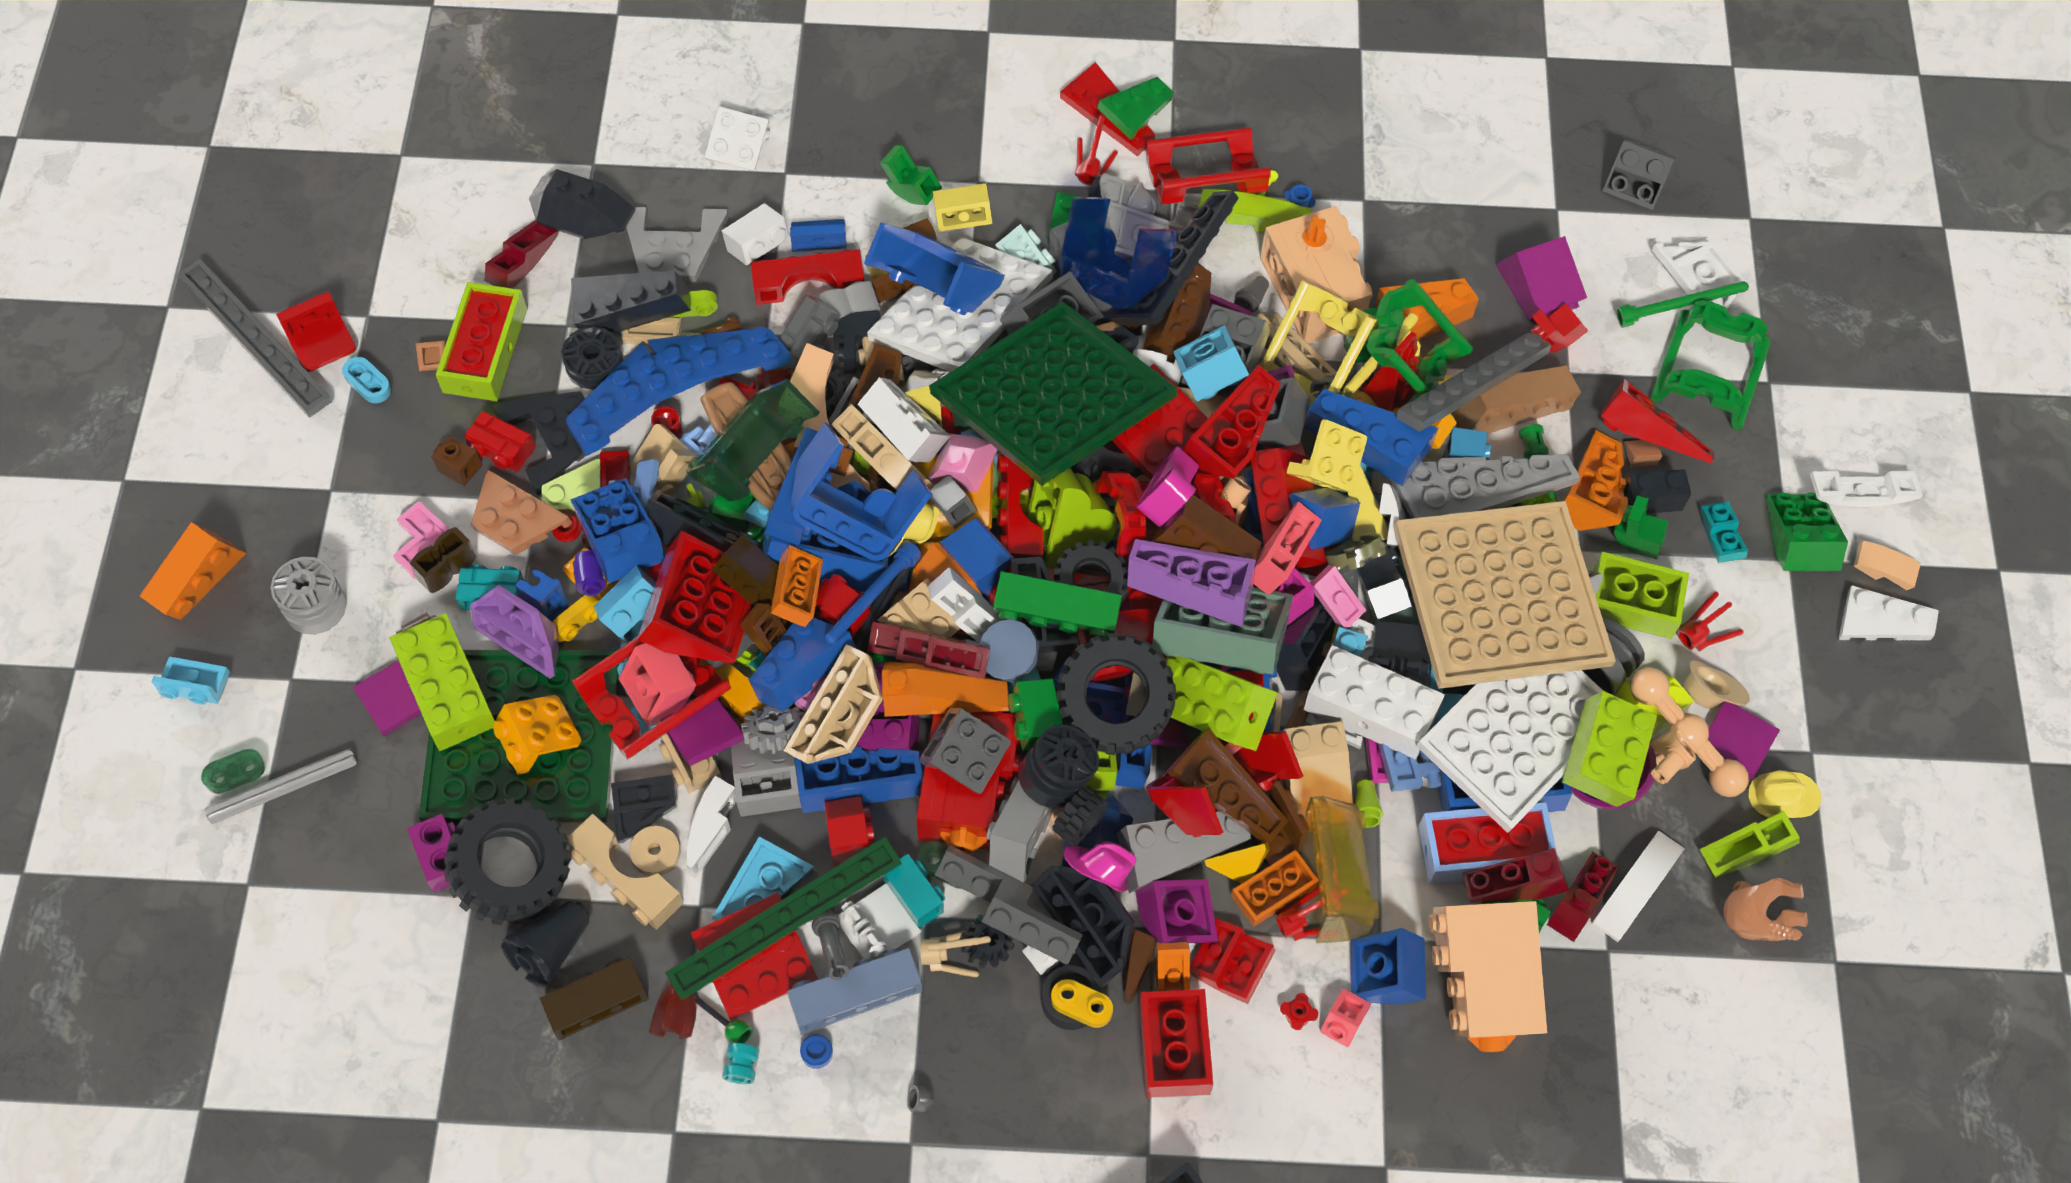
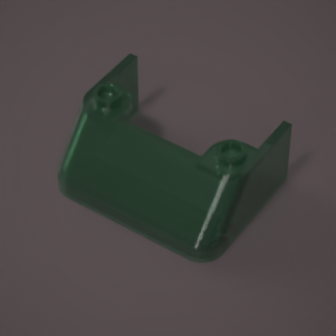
[686,379,820,502]

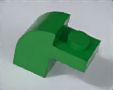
[880,145,942,205]
[1614,495,1669,560]

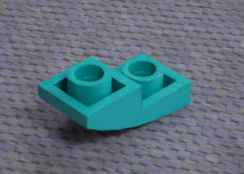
[1700,502,1748,563]

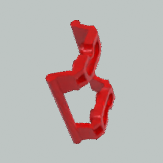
[1146,127,1271,205]
[1093,471,1236,556]
[572,636,731,760]

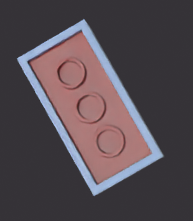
[1418,802,1557,885]

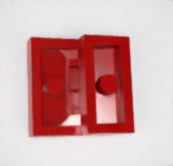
[1190,918,1275,1004]

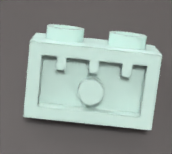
[995,224,1057,275]

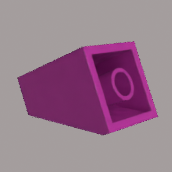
[1496,236,1587,320]

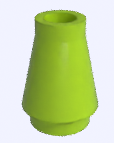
[1353,780,1384,828]

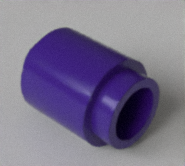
[573,550,606,596]

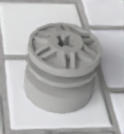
[270,557,347,635]

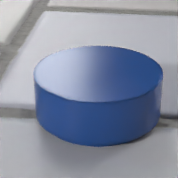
[800,1034,833,1069]

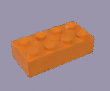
[771,545,823,627]
[1231,850,1319,927]

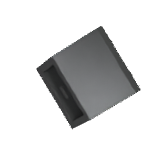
[1603,139,1676,210]

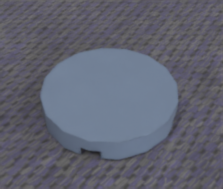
[979,620,1039,681]

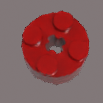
[814,574,871,640]

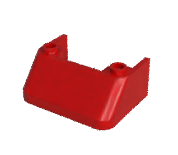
[1146,731,1304,837]

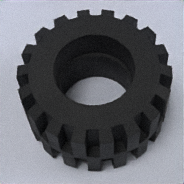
[1054,540,1128,608]

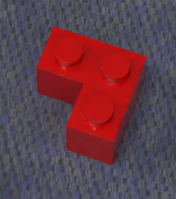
[824,796,875,868]

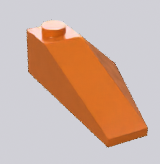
[1562,430,1628,531]
[882,661,1009,717]

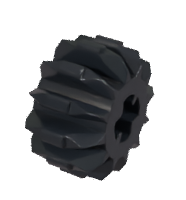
[960,914,1014,969]

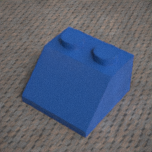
[1351,928,1426,1005]

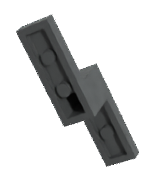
[935,845,1083,965]

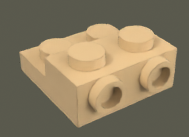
[877,579,961,637]

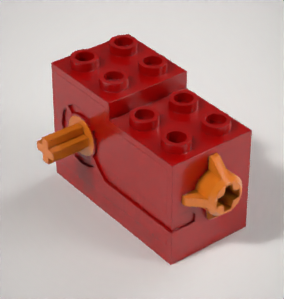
[917,712,1024,854]

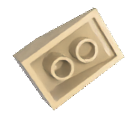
[1282,721,1353,824]

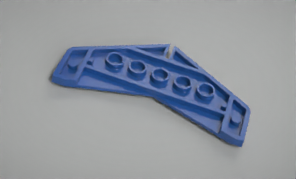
[566,327,792,456]

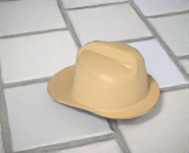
[1682,660,1750,708]

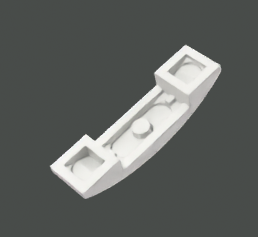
[1810,471,1923,507]
[1592,831,1685,942]

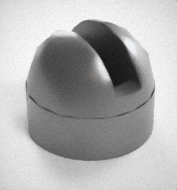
[907,1085,934,1113]

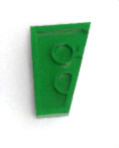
[1098,77,1174,140]

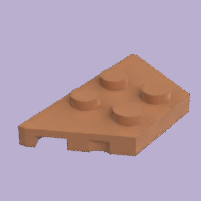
[471,470,572,555]

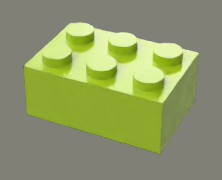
[1593,552,1689,639]
[1562,691,1657,807]

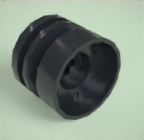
[1018,725,1099,808]

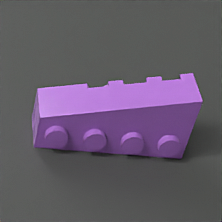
[1127,539,1256,627]

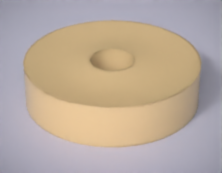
[629,826,681,876]

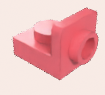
[1320,988,1371,1047]

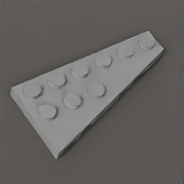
[1390,454,1580,519]

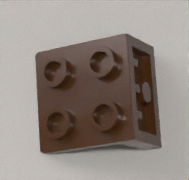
[1250,780,1309,867]

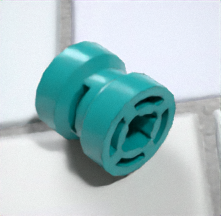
[722,1043,760,1084]

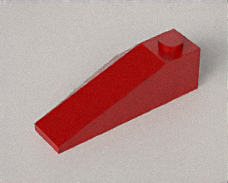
[1601,379,1714,463]

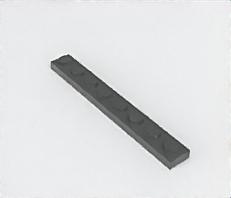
[177,258,332,418]
[1396,332,1551,432]

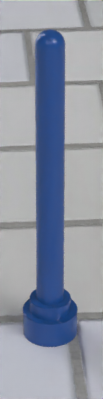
[825,541,921,644]

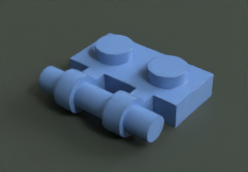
[1378,743,1441,792]

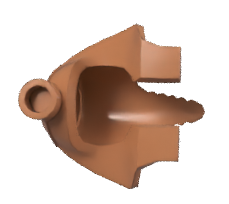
[1723,878,1808,941]

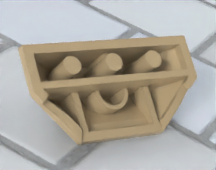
[783,644,883,764]

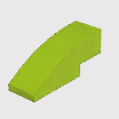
[1699,811,1800,878]

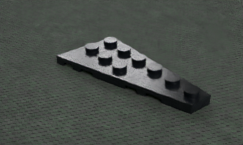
[1098,190,1239,326]

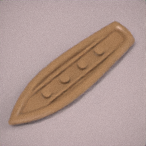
[700,382,792,512]

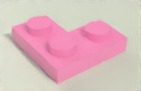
[393,501,449,579]

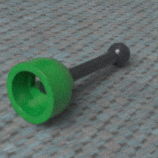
[687,992,753,1044]

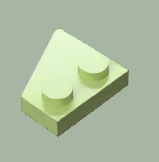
[542,459,601,514]

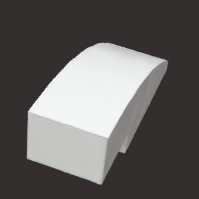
[927,567,1004,643]
[686,776,736,879]

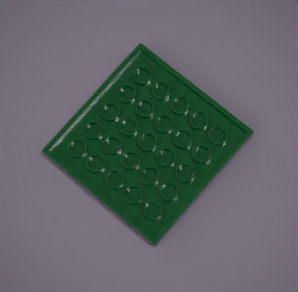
[929,302,1178,486]
[419,650,620,822]

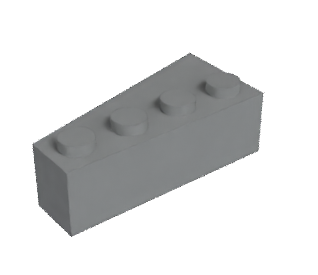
[1117,812,1251,894]

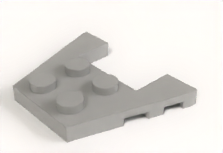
[1099,173,1198,262]
[626,207,728,282]

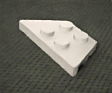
[1652,241,1745,311]

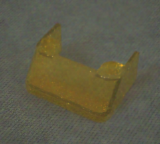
[1304,796,1379,943]

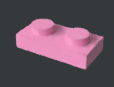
[1310,565,1366,629]

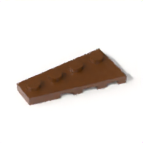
[836,343,902,443]
[1166,729,1289,844]

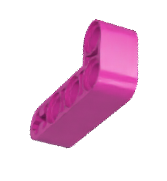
[1136,446,1199,527]

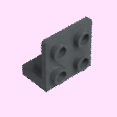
[918,708,1011,794]

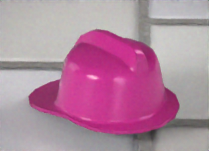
[1063,841,1136,892]

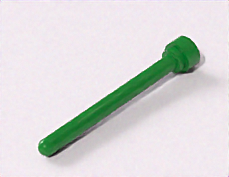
[1616,281,1749,328]

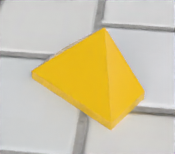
[1205,843,1269,884]

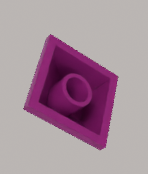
[1136,879,1218,943]

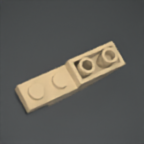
[831,404,934,491]

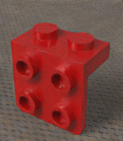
[276,291,357,372]

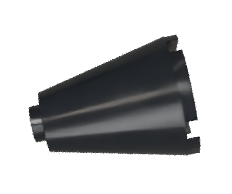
[501,901,590,988]

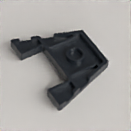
[492,391,586,495]

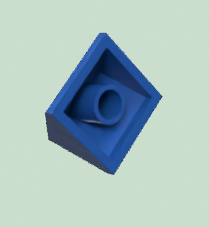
[1289,487,1361,550]
[941,518,1014,600]

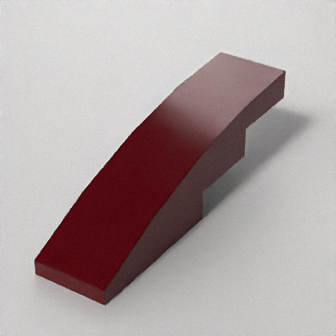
[867,620,990,679]

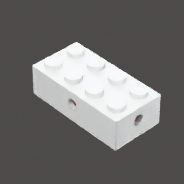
[1304,645,1445,760]

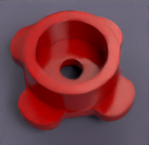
[1280,993,1318,1030]

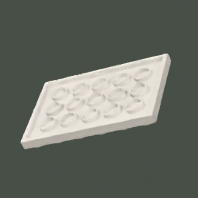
[867,237,1053,372]
[1416,670,1603,833]

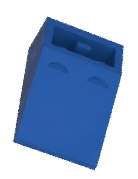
[571,478,664,583]

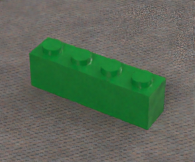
[993,571,1122,638]

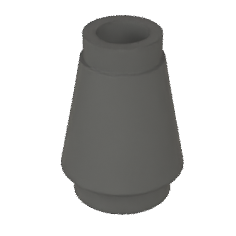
[1234,276,1269,313]

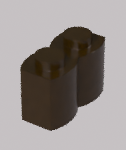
[410,527,477,593]

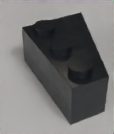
[1011,556,1079,653]
[1277,594,1336,691]

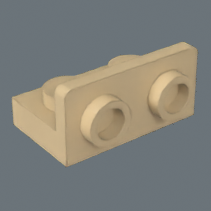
[658,733,722,794]

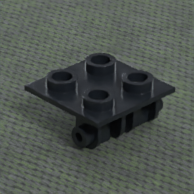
[1368,621,1432,686]

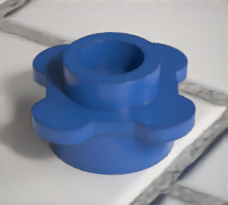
[1285,184,1316,208]

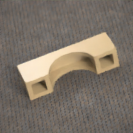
[567,814,684,930]

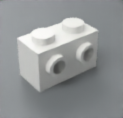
[721,203,789,265]

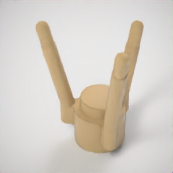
[920,931,991,978]

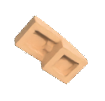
[1853,541,1921,590]

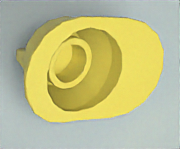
[888,503,939,556]
[1748,770,1821,818]

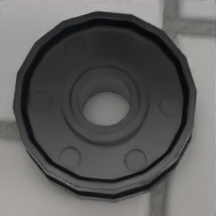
[561,326,623,390]

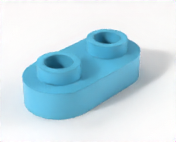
[342,357,391,403]

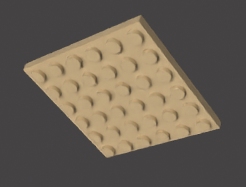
[1393,501,1616,689]

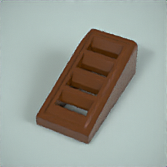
[739,603,787,657]
[1124,930,1157,1004]

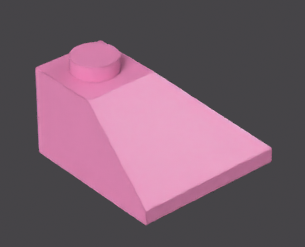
[927,434,998,493]

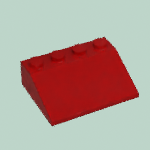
[637,531,752,664]

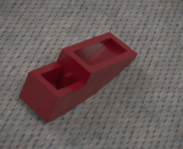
[484,220,558,289]

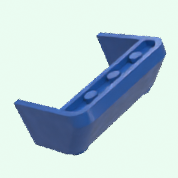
[864,222,1005,316]
[790,423,933,561]

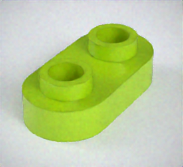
[670,290,718,318]

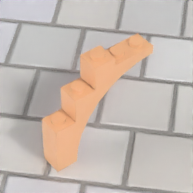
[780,343,871,493]

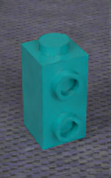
[883,854,945,929]

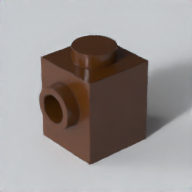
[431,435,482,487]

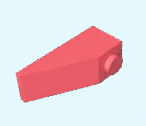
[1253,502,1322,595]

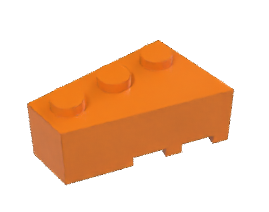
[1374,278,1479,341]
[140,522,247,620]

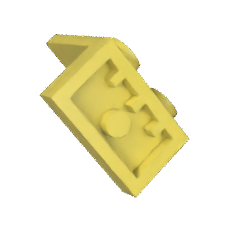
[1287,420,1367,493]

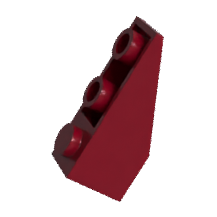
[1463,848,1569,903]
[1547,851,1619,942]

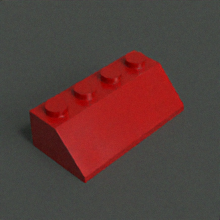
[1251,448,1326,569]

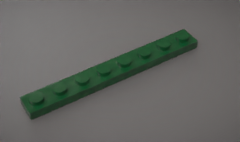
[665,837,902,1001]

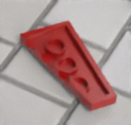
[1060,62,1155,156]

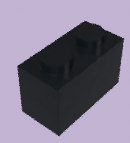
[1624,469,1691,514]

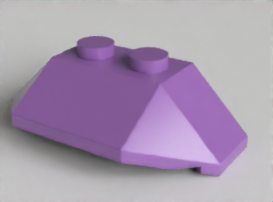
[470,585,559,678]

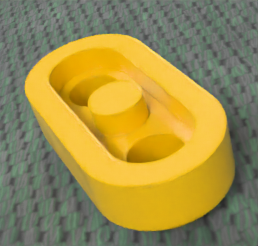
[553,595,600,642]
[1051,979,1113,1028]

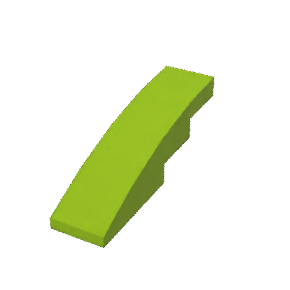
[1198,188,1312,232]

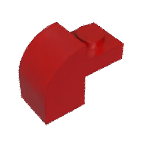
[1530,303,1588,353]

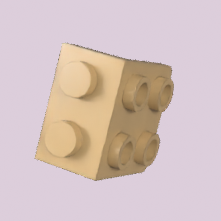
[630,424,698,496]

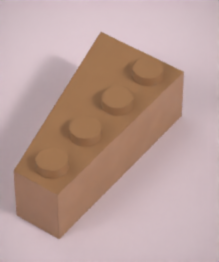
[1451,365,1581,434]

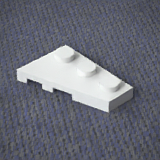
[1839,585,1939,640]

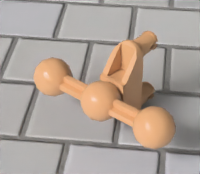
[1630,667,1749,797]

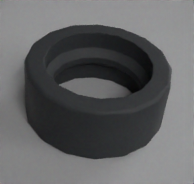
[1041,965,1102,1030]

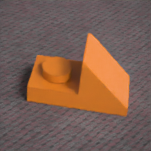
[1154,942,1190,991]

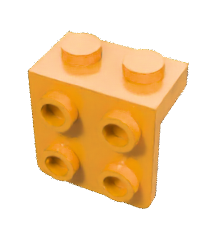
[492,695,581,775]

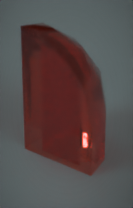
[649,982,697,1039]

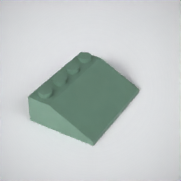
[1152,587,1294,675]

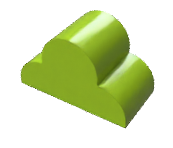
[1027,468,1117,569]

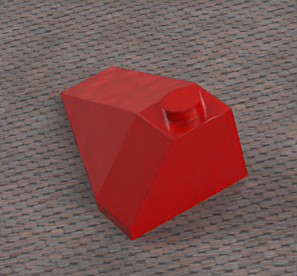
[1360,331,1419,412]
[1183,365,1281,479]

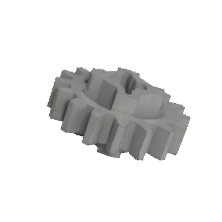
[741,704,806,754]

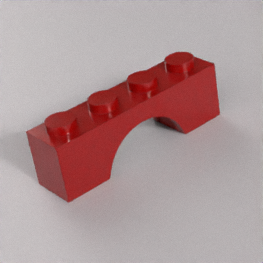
[750,249,864,305]
[997,454,1043,559]

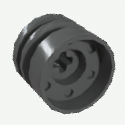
[1582,618,1645,695]

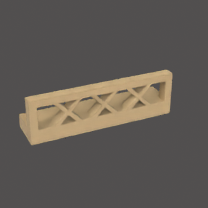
[1255,312,1343,394]

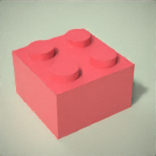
[619,643,696,727]

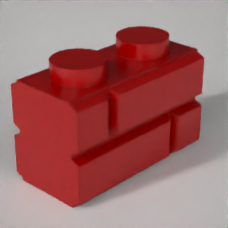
[465,411,535,472]

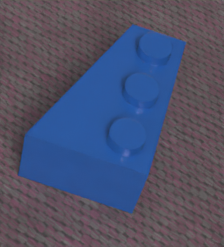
[749,618,856,711]

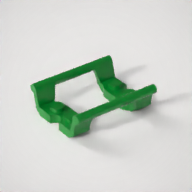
[1366,279,1473,418]
[1650,301,1771,430]

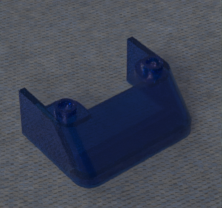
[1059,197,1177,309]

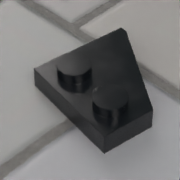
[611,774,677,844]

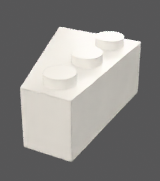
[858,377,951,463]

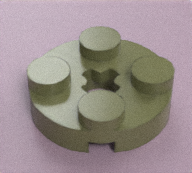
[1325,534,1387,570]

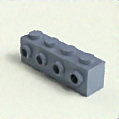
[787,948,922,1035]

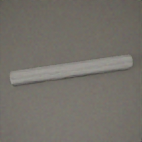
[205,749,357,824]

